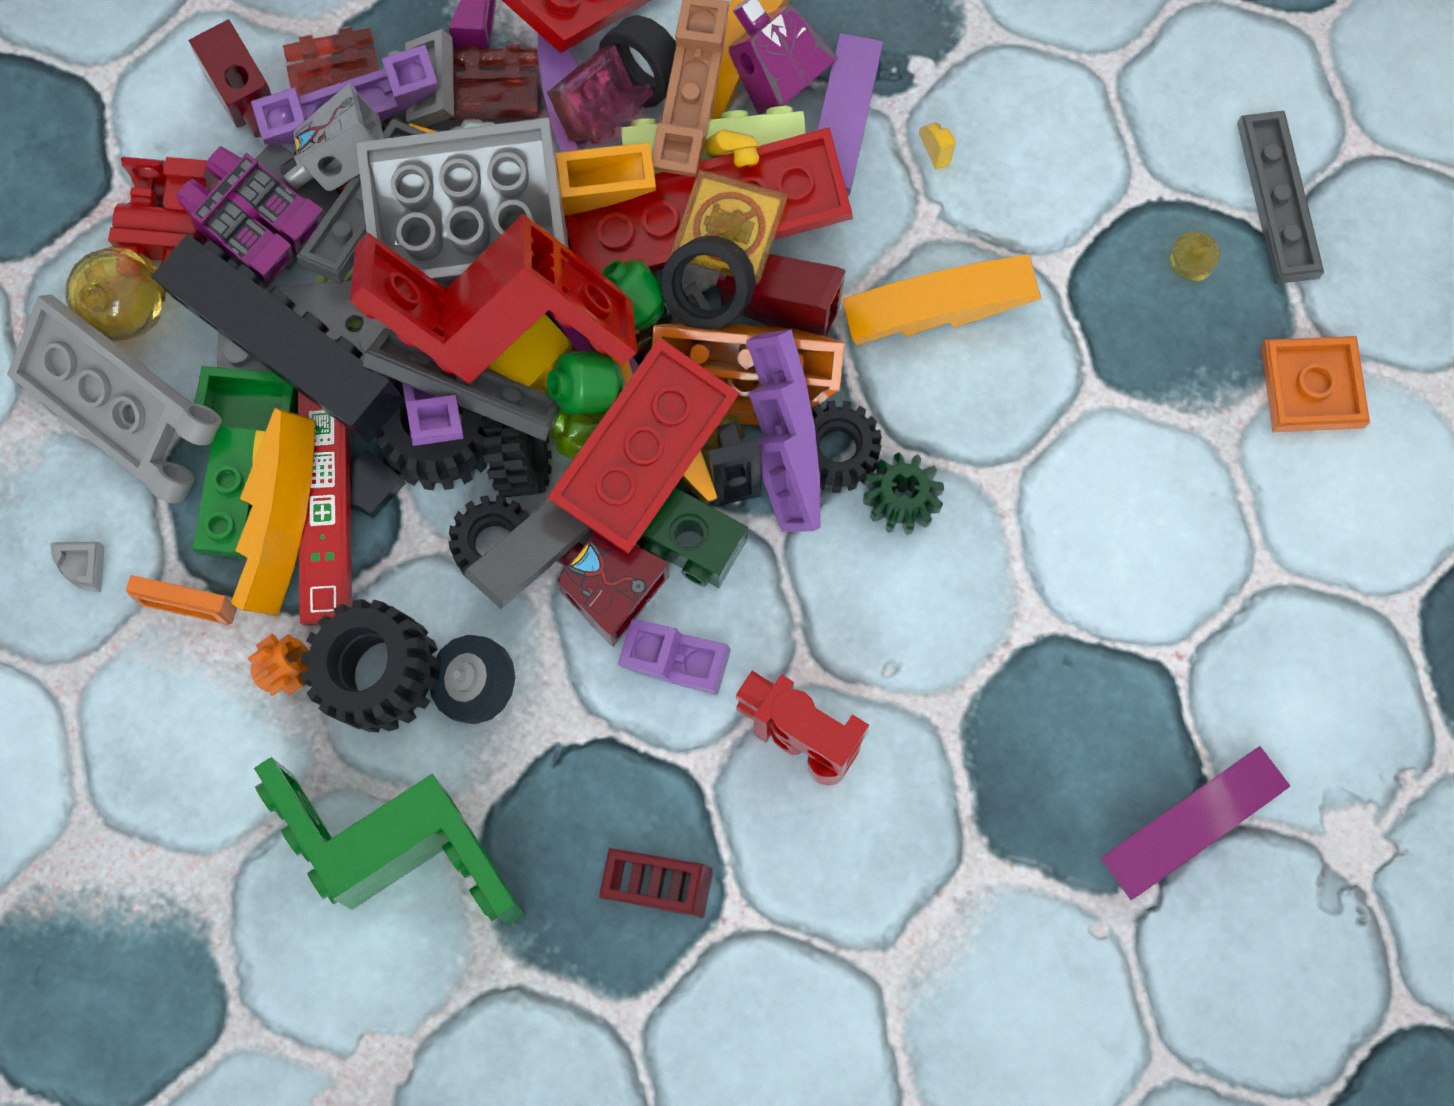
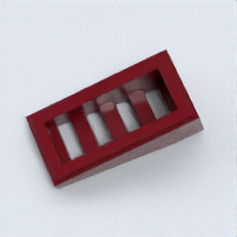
[599,848,713,918]

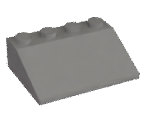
[356,118,569,288]

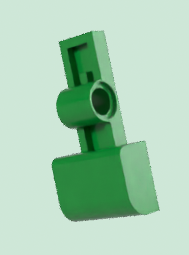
[192,366,298,558]

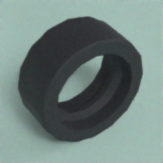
[598,15,676,108]
[660,235,756,330]

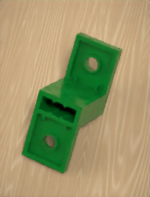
[254,757,525,926]

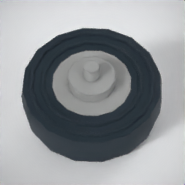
[430,635,516,724]

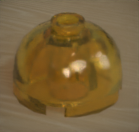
[65,246,166,341]

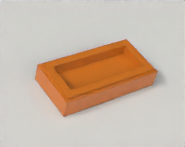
[125,575,237,625]

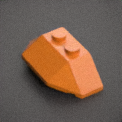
[652,323,844,425]

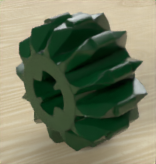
[863,452,944,535]

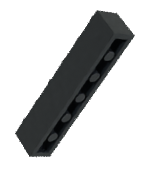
[150,234,405,444]

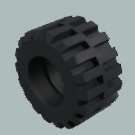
[376,380,489,490]
[301,599,440,733]

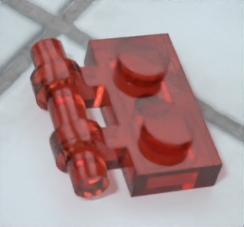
[283,26,380,96]
[449,43,539,120]

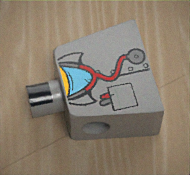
[280,83,384,191]

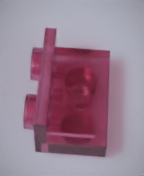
[547,45,654,144]

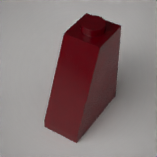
[716,253,846,337]

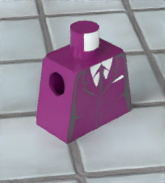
[729,0,838,115]

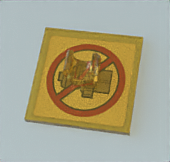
[670,169,788,284]

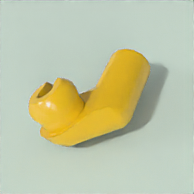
[705,129,760,167]

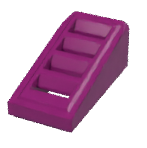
[449,0,496,54]

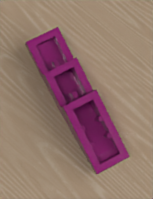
[1100,746,1291,900]

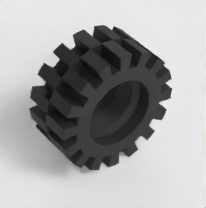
[812,400,882,493]
[483,418,552,498]
[448,495,530,577]

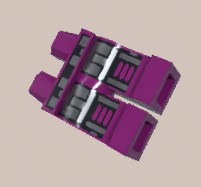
[176,146,323,288]

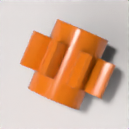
[248,634,309,696]

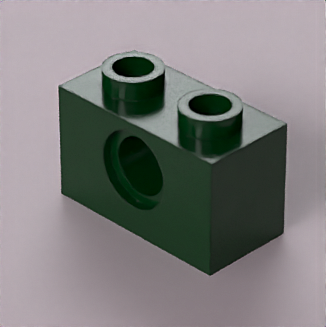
[636,488,748,588]

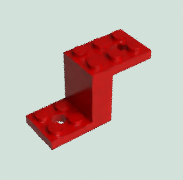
[350,214,637,384]

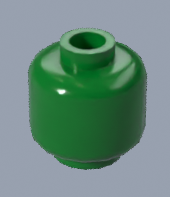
[601,259,666,331]
[546,349,623,415]

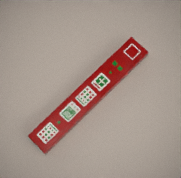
[298,339,352,626]

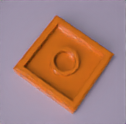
[1261,336,1370,432]

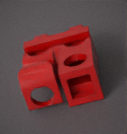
[108,157,219,280]
[736,670,869,785]

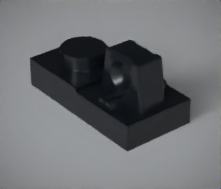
[709,423,761,507]

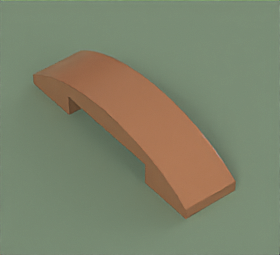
[652,0,729,177]

